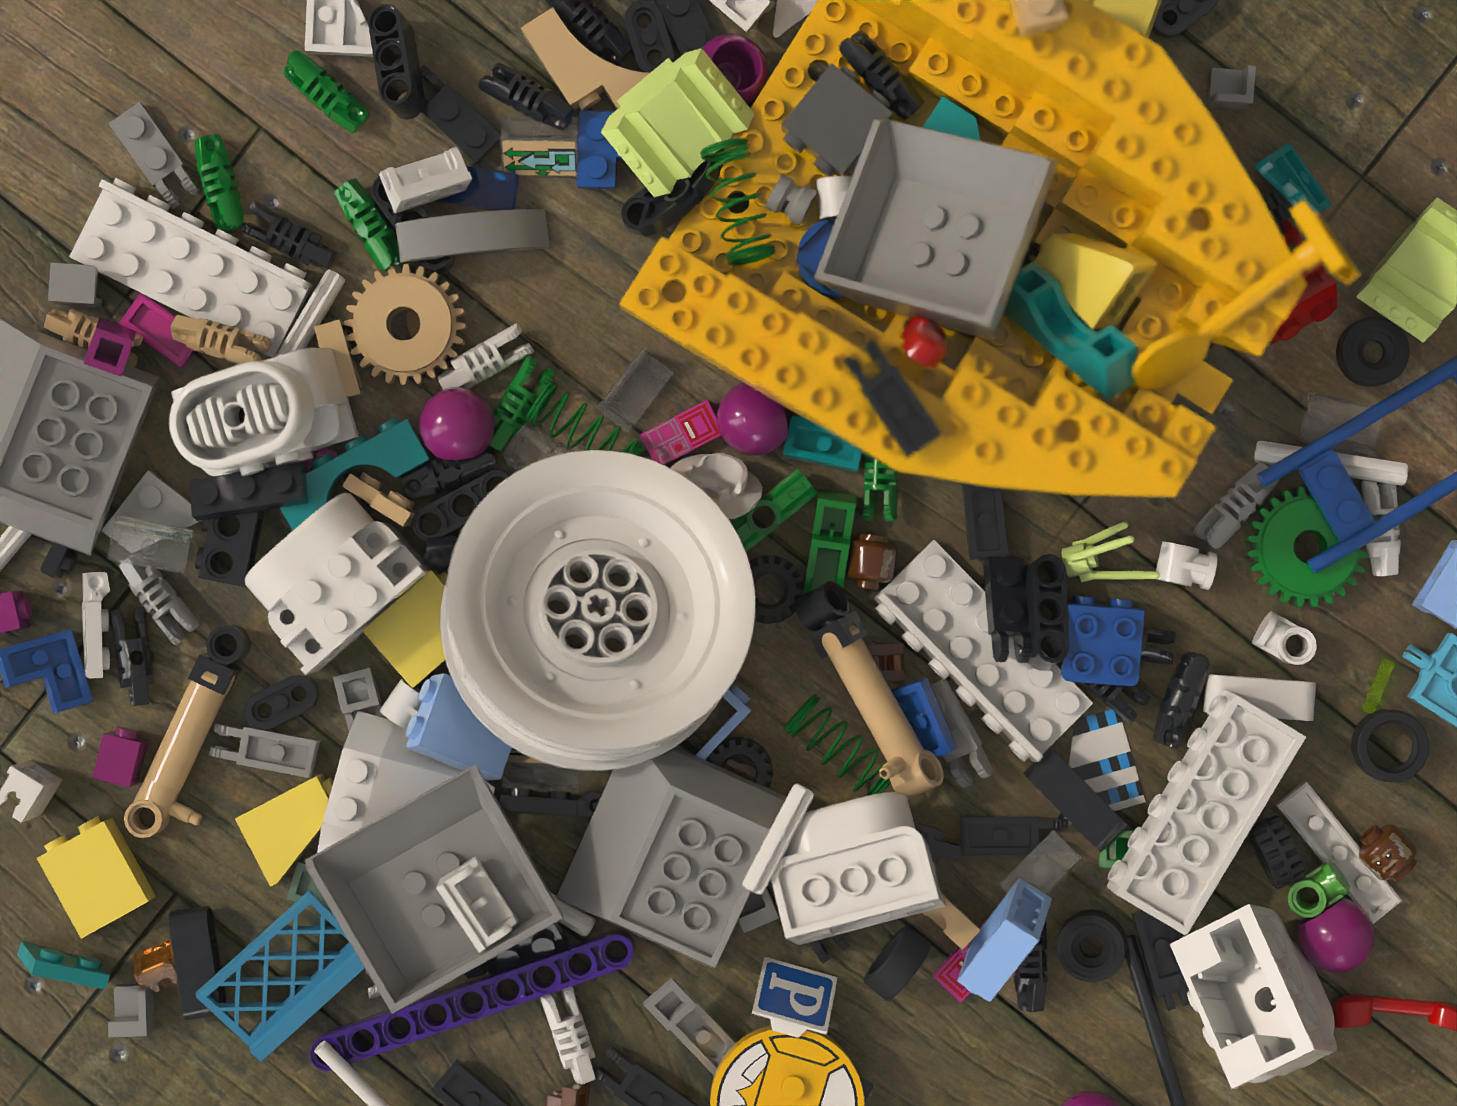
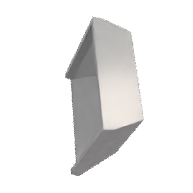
[814,118,1059,340]
[0,317,160,556]
[556,747,787,969]
[305,764,563,1014]

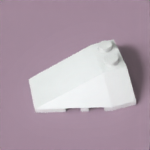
[317,711,495,853]

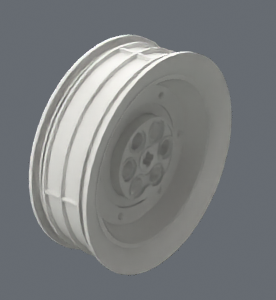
[440,450,755,771]

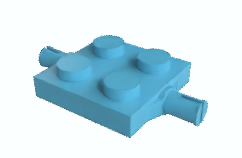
[1402,633,1457,728]

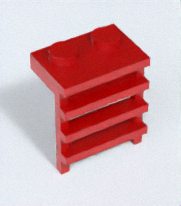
[1269,220,1337,345]

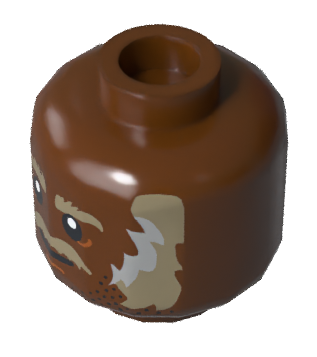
[845,534,897,590]
[1359,825,1417,882]

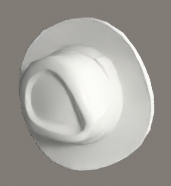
[670,453,763,519]

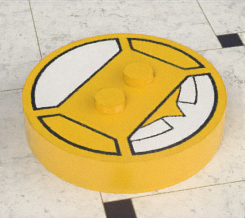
[710,1025,864,1106]

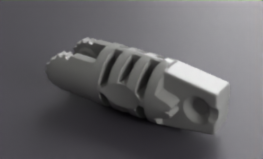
[1194,462,1280,549]
[119,553,200,645]

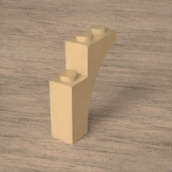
[521,7,649,111]

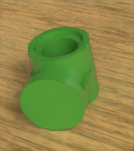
[1288,860,1351,918]

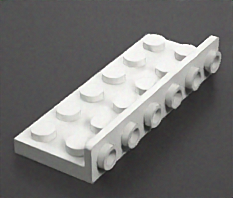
[69,178,313,358]
[873,540,1093,762]
[1107,690,1306,936]

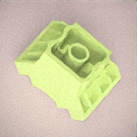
[601,48,754,197]
[1356,197,1457,342]

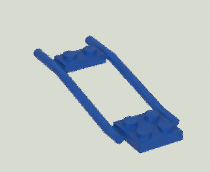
[1257,356,1457,574]

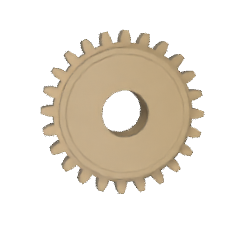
[344,264,467,386]

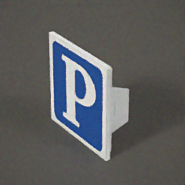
[752,957,838,1038]

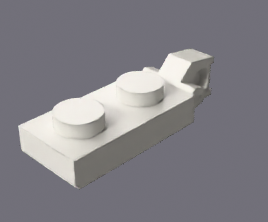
[82,572,110,679]

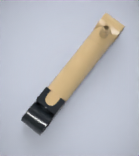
[795,581,944,800]
[124,625,251,838]

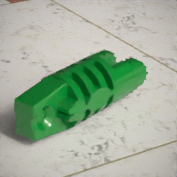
[283,49,369,134]
[194,134,245,234]
[334,178,407,271]
[489,355,556,452]
[863,453,899,522]

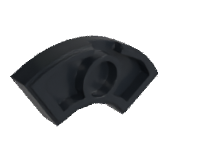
[638,160,723,237]

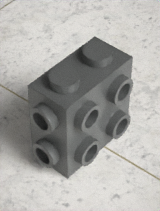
[781,63,893,177]

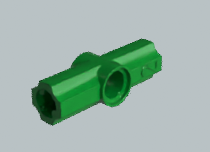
[730,468,818,552]

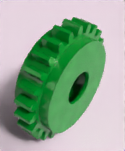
[1245,487,1369,607]

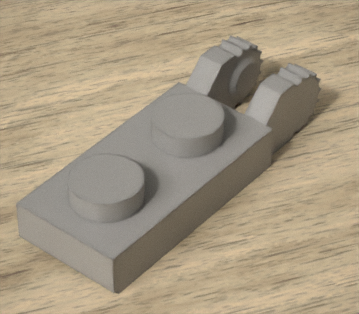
[108,102,200,209]
[930,679,993,788]
[209,723,321,778]

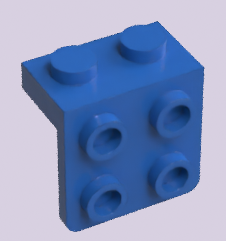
[1061,595,1145,686]

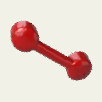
[900,316,948,368]
[1333,994,1457,1031]

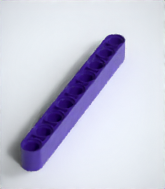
[309,930,635,1071]

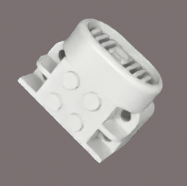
[169,348,359,476]
[245,493,432,675]
[771,792,947,945]
[1170,904,1337,1089]

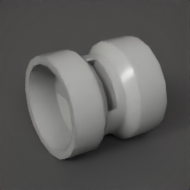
[765,173,817,226]

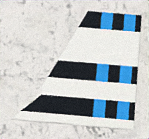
[1058,709,1145,825]

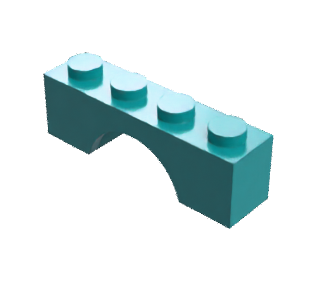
[1005,262,1138,401]
[280,417,431,531]

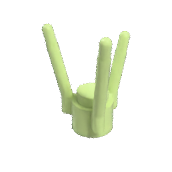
[1062,521,1159,582]

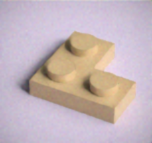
[342,472,416,527]

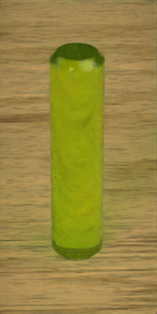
[1361,659,1395,714]

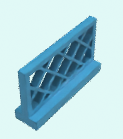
[196,890,365,1062]

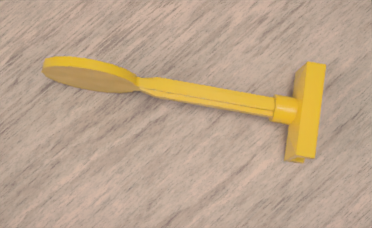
[1131,200,1361,390]

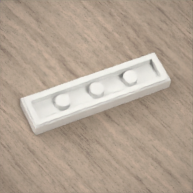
[1275,781,1402,924]

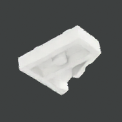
[305,0,373,57]
[101,471,203,554]

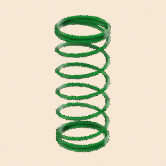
[700,138,776,266]
[526,381,646,456]
[784,694,891,796]

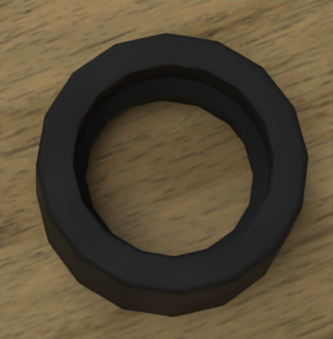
[1351,709,1429,783]
[863,925,931,1001]

